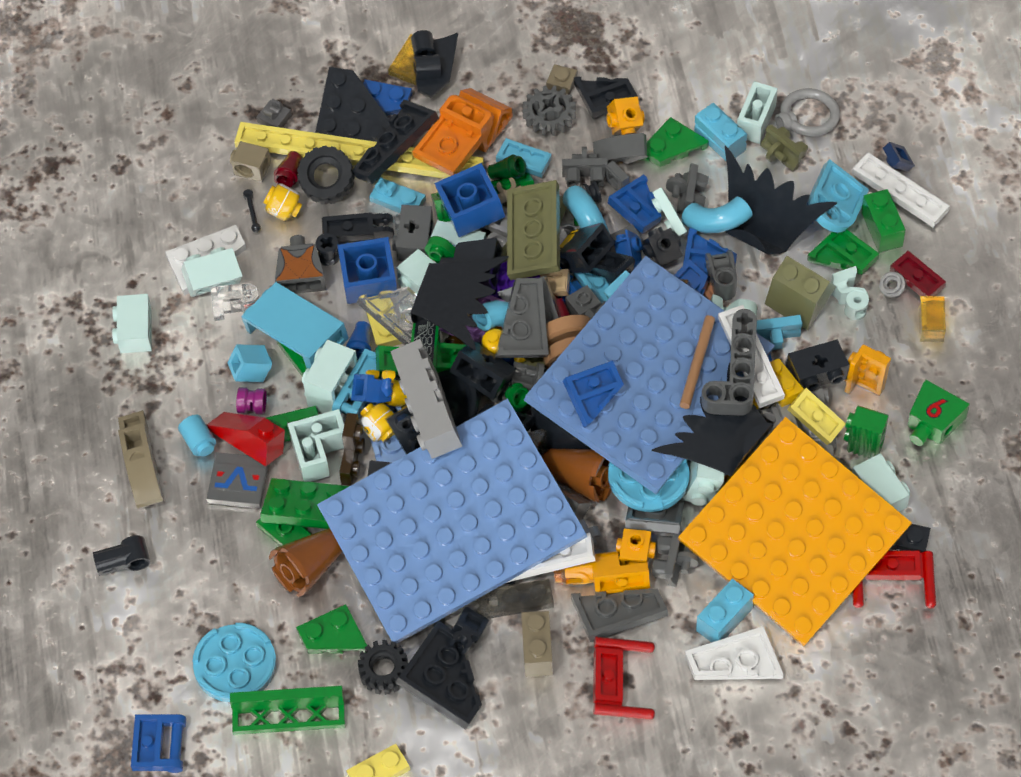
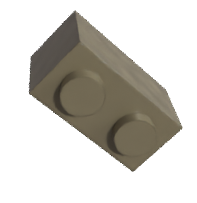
[521,611,553,677]

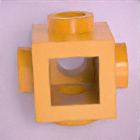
[606,97,645,135]
[616,528,656,566]

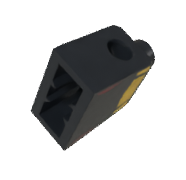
[560,222,615,273]

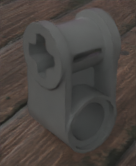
[705,250,737,301]

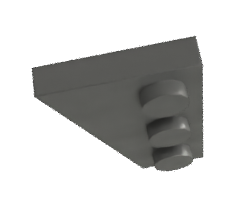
[495,278,549,358]
[571,588,668,642]

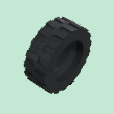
[297,146,355,205]

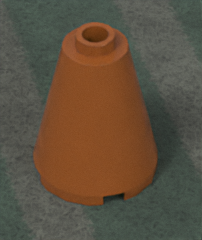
[542,448,612,503]
[269,528,343,597]

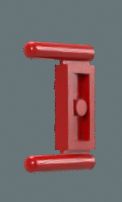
[852,551,936,608]
[593,637,655,720]

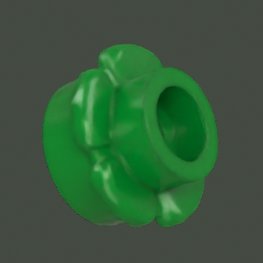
[505,383,529,408]

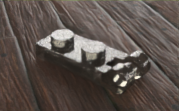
[475,579,554,619]

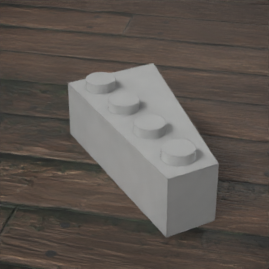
[390,339,462,459]

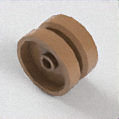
[543,315,591,370]

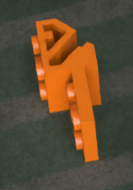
[412,88,513,176]

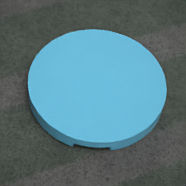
[608,459,690,512]
[193,622,276,702]

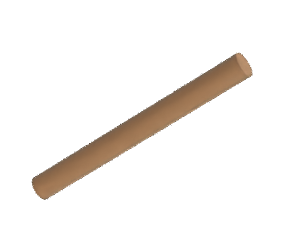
[679,315,715,409]

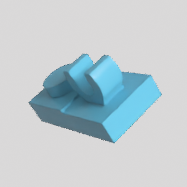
[369,177,426,213]

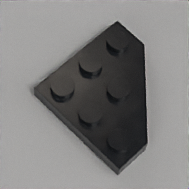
[315,67,390,142]
[395,621,482,730]

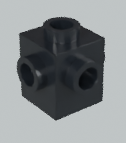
[642,227,683,267]

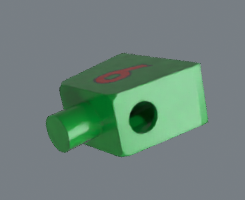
[907,380,970,446]

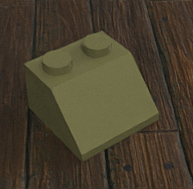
[765,256,836,331]

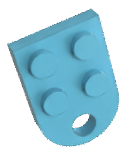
[808,159,869,233]

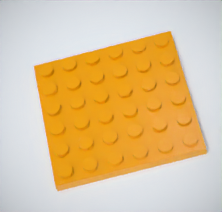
[678,417,912,647]

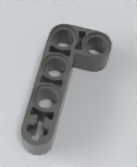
[701,309,757,416]

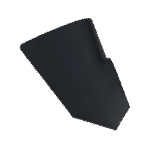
[411,30,458,98]

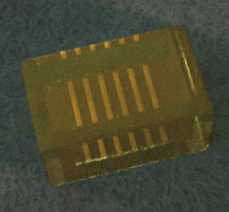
[919,296,946,342]

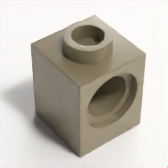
[230,141,271,182]

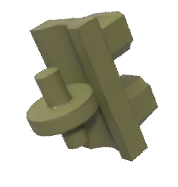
[760,124,808,171]

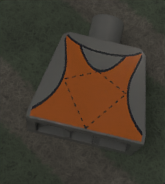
[275,235,326,294]

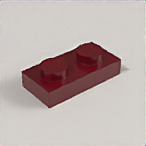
[890,251,946,302]

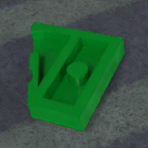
[646,117,709,167]
[807,230,880,275]
[296,604,367,654]

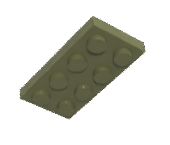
[507,180,560,280]

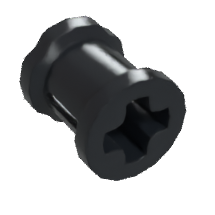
[315,233,340,266]

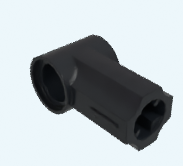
[93,535,150,576]

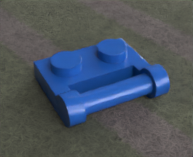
[131,714,186,773]

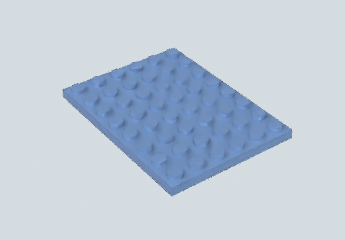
[524,256,775,494]
[317,399,587,644]

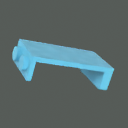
[241,282,349,369]

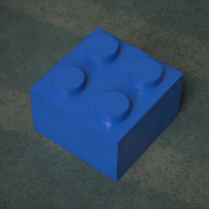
[434,163,506,237]
[337,237,398,304]

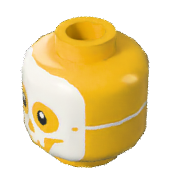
[263,183,302,221]
[359,403,394,443]

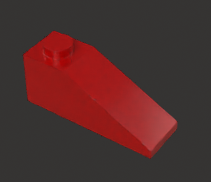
[206,412,285,467]

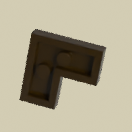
[339,413,365,486]

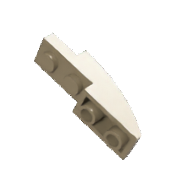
[118,410,163,509]

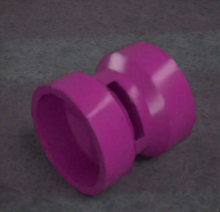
[236,387,267,415]

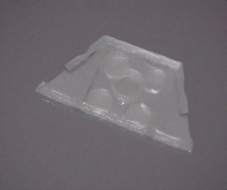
[357,286,443,345]

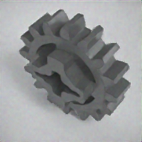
[522,85,576,136]

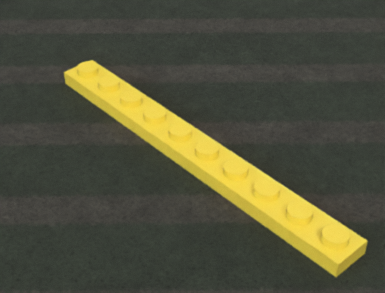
[234,122,484,179]

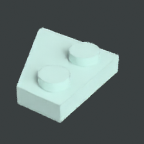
[651,187,688,237]

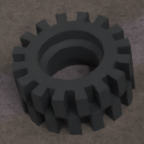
[358,640,408,695]

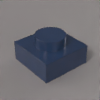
[883,142,915,172]

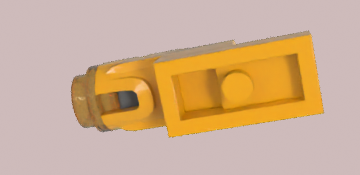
[554,549,650,594]

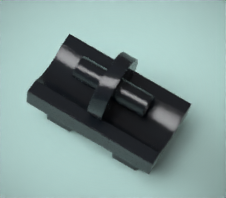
[385,405,420,455]

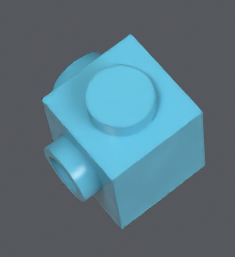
[227,344,272,382]

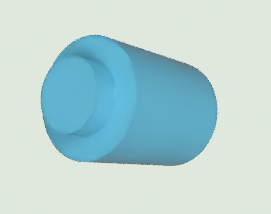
[178,415,216,456]

